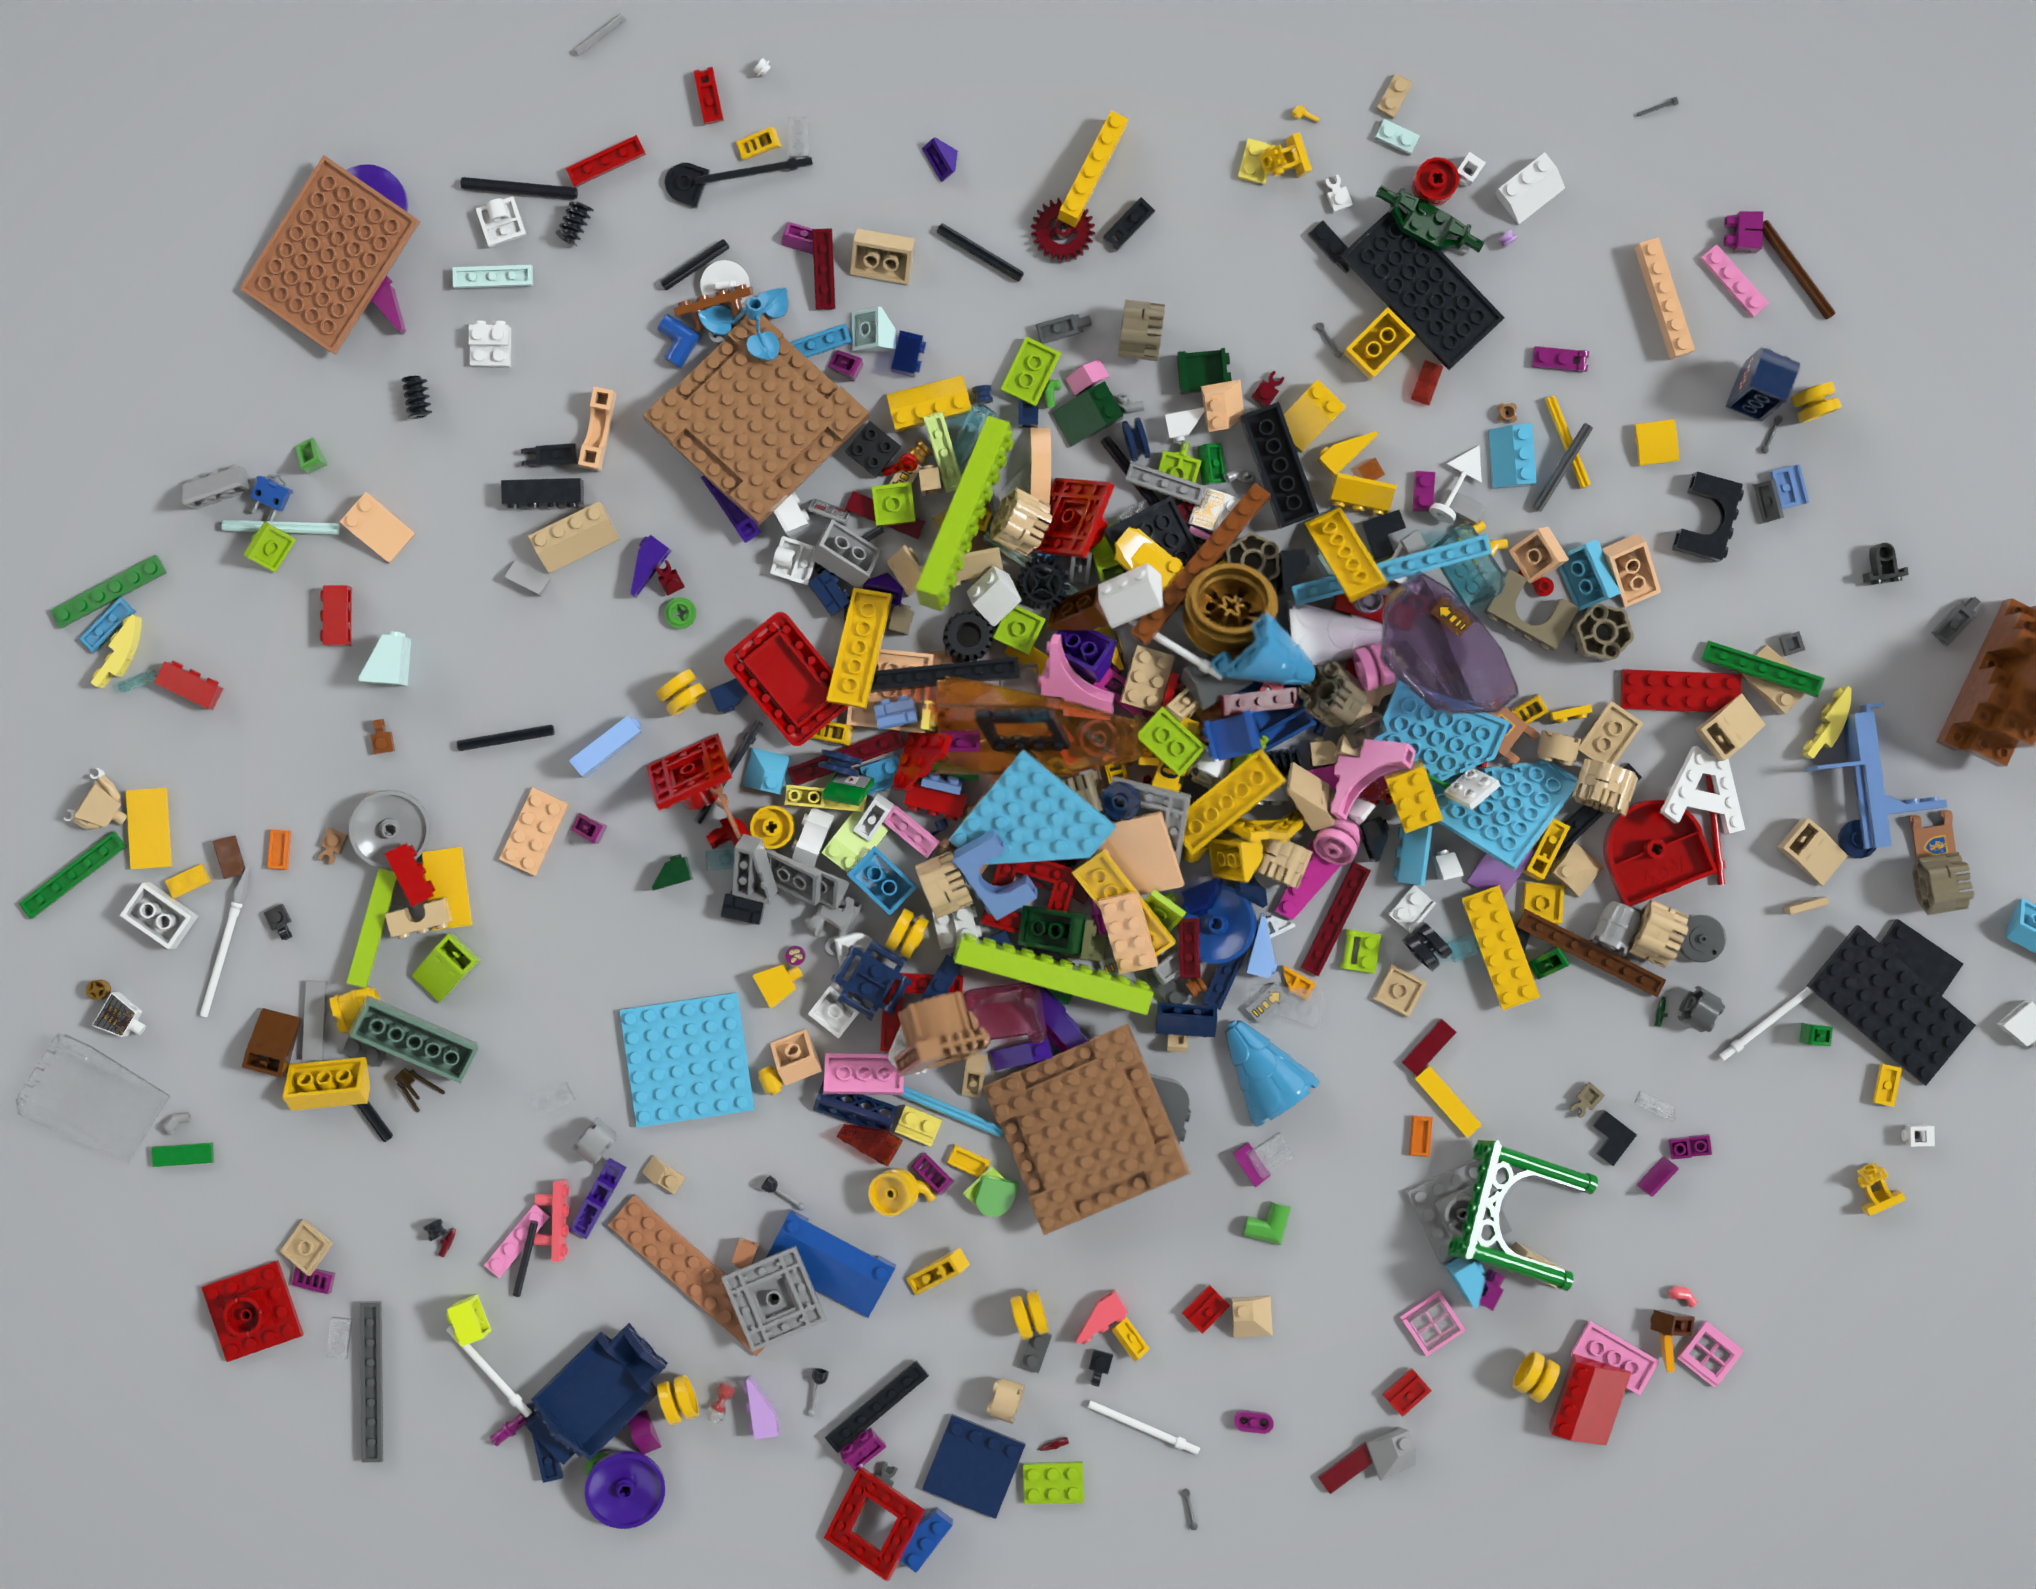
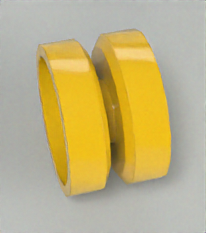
[1790,381,1842,424]
[655,669,707,717]
[750,806,796,849]
[885,908,929,959]
[868,1168,919,1217]
[1010,1290,1049,1340]
[1512,1350,1560,1403]
[657,1374,699,1426]

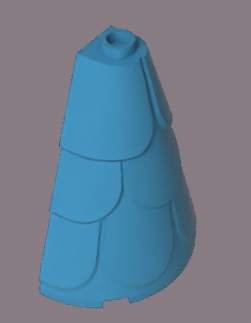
[1211,613,1315,685]
[1225,1020,1320,1127]

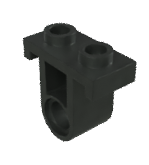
[1862,543,1909,585]

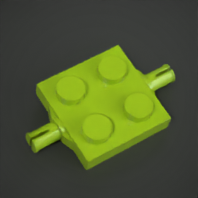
[1158,441,1202,501]

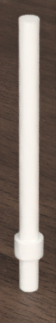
[1127,619,1224,681]
[1719,987,1813,1061]
[446,1325,532,1418]
[1087,1400,1200,1455]

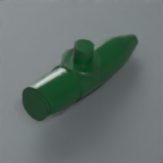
[1654,997,1668,1027]

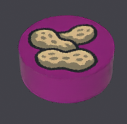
[785,946,806,966]

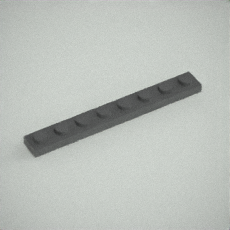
[360,1301,383,1463]

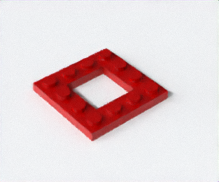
[981,860,1076,934]
[880,972,964,1052]
[824,1467,925,1581]

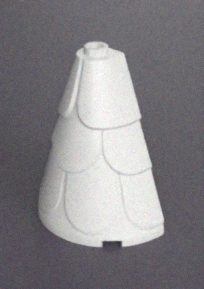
[1286,601,1389,668]

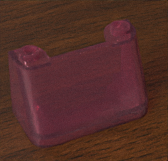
[963,982,1047,1051]

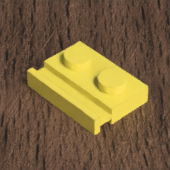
[1238,138,1276,185]
[921,700,940,732]
[895,1105,942,1147]

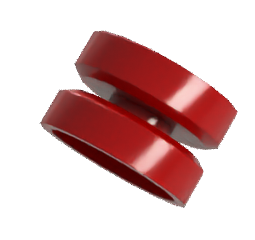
[1412,157,1459,207]

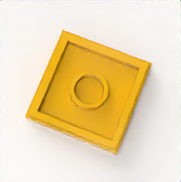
[1522,882,1565,924]

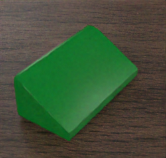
[1197,443,1226,485]

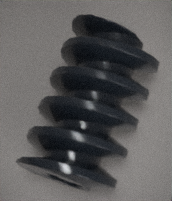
[556,201,594,246]
[401,376,432,419]
[1268,748,1302,774]

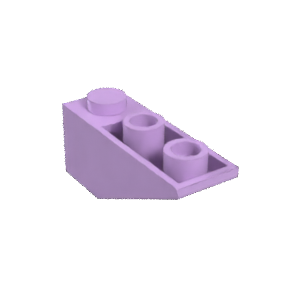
[744,1376,780,1440]

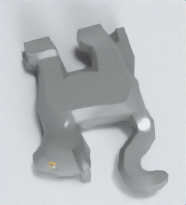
[804,896,863,956]

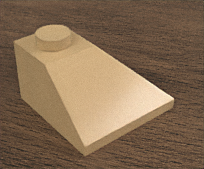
[1549,842,1604,897]
[1231,1296,1273,1338]

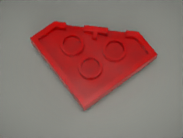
[892,733,953,791]

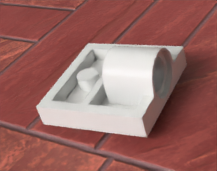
[476,196,527,248]
[770,536,816,586]
[1444,768,1500,810]

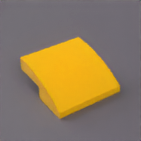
[1635,419,1679,466]

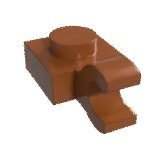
[371,719,395,754]

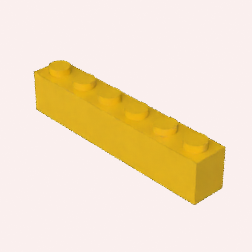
[1058,110,1129,227]

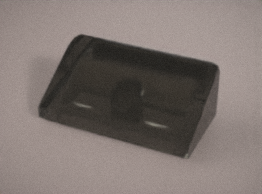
[1342,711,1387,749]

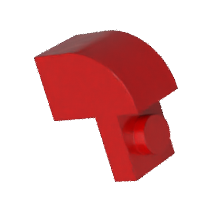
[706,817,752,850]

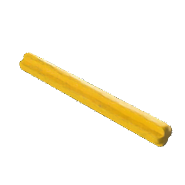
[1545,395,1590,489]

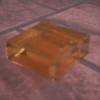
[1358,458,1385,480]

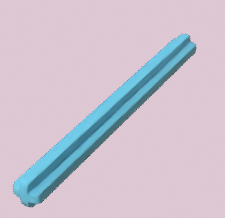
[899,1086,1003,1137]

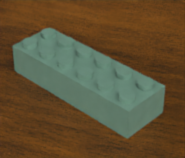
[349,995,478,1084]

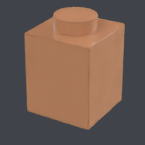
[731,1238,759,1269]

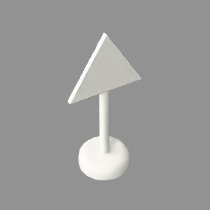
[1429,446,1482,523]

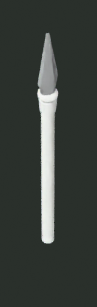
[200,865,249,1017]

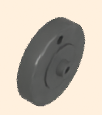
[1677,915,1726,962]

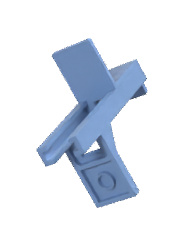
[1806,703,1947,849]

